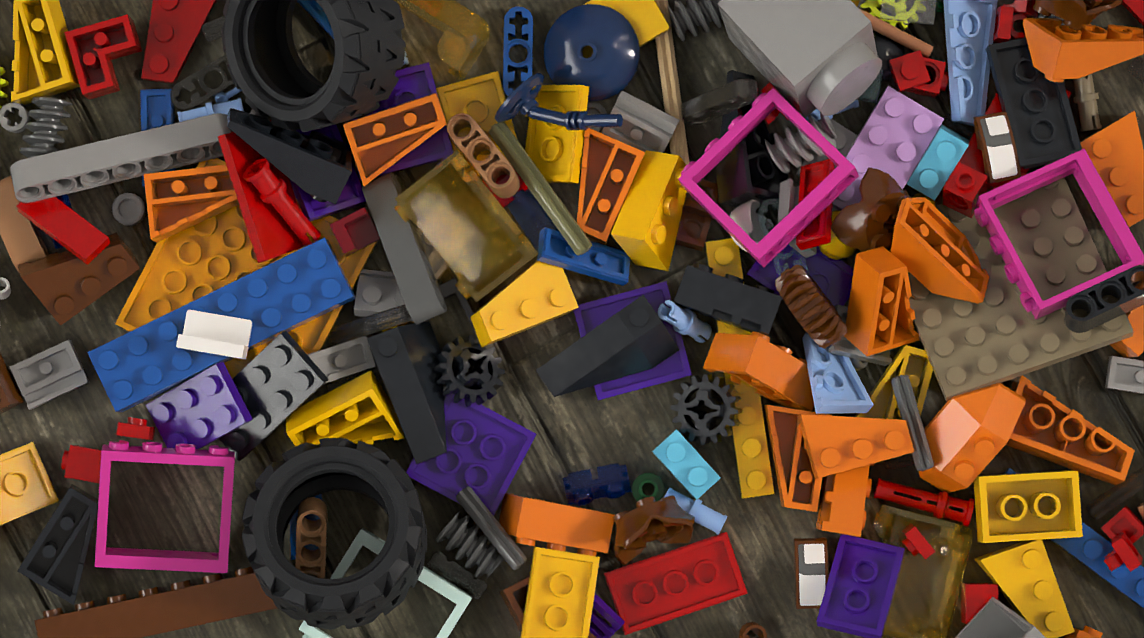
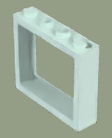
[299,528,473,638]

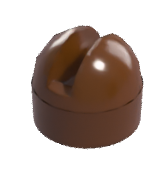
[739,622,767,638]

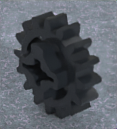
[434,335,505,407]
[671,374,742,445]

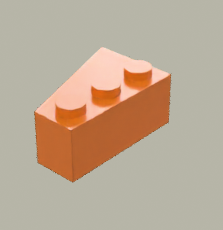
[499,493,615,556]

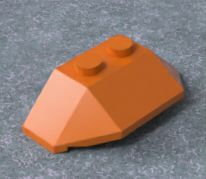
[891,197,990,304]
[919,383,1026,493]

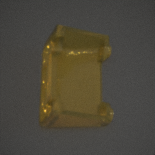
[394,0,490,81]
[394,148,539,302]
[874,505,973,638]

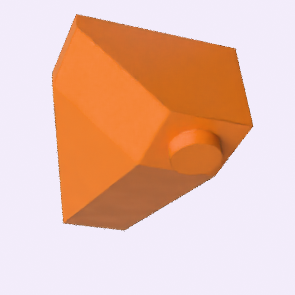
[1023,18,1144,82]

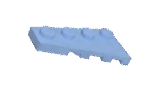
[943,0,998,126]

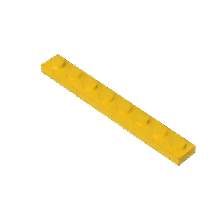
[705,238,774,498]

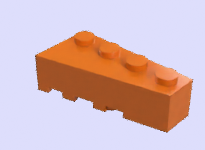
[1006,375,1135,486]

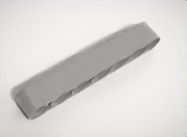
[10,113,233,203]

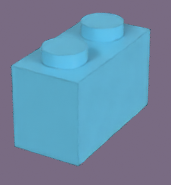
[907,124,969,201]
[651,429,721,500]

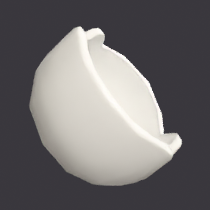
[729,199,767,252]

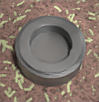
[112,193,146,226]

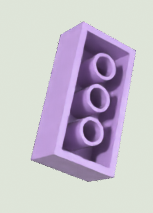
[833,86,944,211]

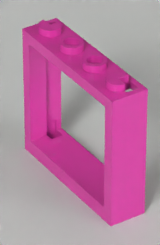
[678,88,859,268]
[974,149,1144,320]
[95,440,235,573]

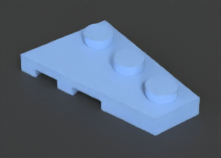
[802,332,874,414]

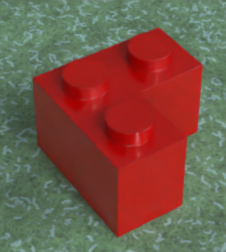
[65,14,142,100]

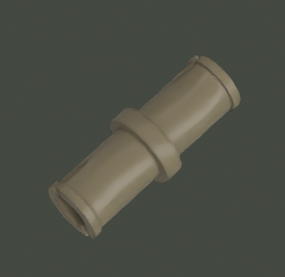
[1073,74,1102,132]

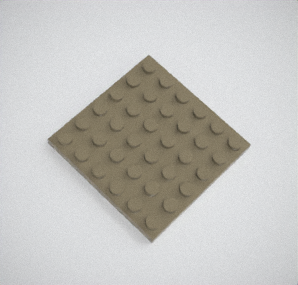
[908,172,1134,402]

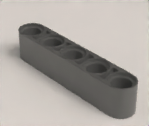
[362,172,447,325]

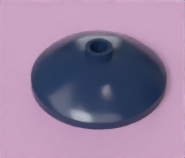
[544,4,640,101]

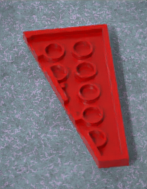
[141,0,218,84]

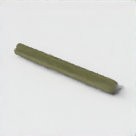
[489,122,592,256]

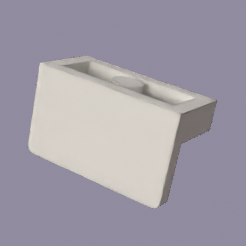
[176,310,252,360]

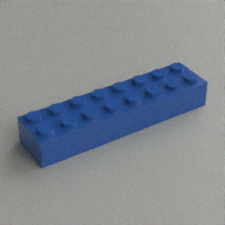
[87,237,356,412]

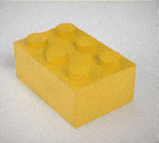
[974,470,1083,543]

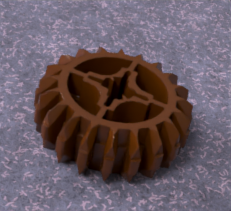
[775,264,847,349]

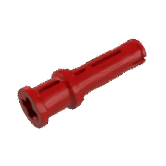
[243,158,321,247]
[874,478,975,527]

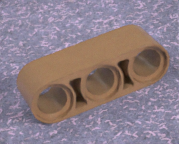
[447,113,520,198]
[0,176,49,273]
[295,497,328,579]

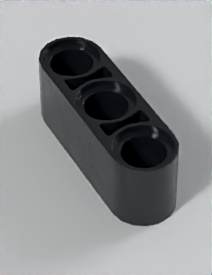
[1064,265,1144,333]

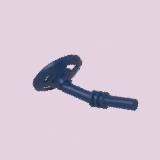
[495,73,623,130]

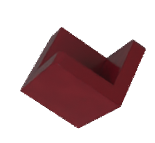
[330,207,380,256]

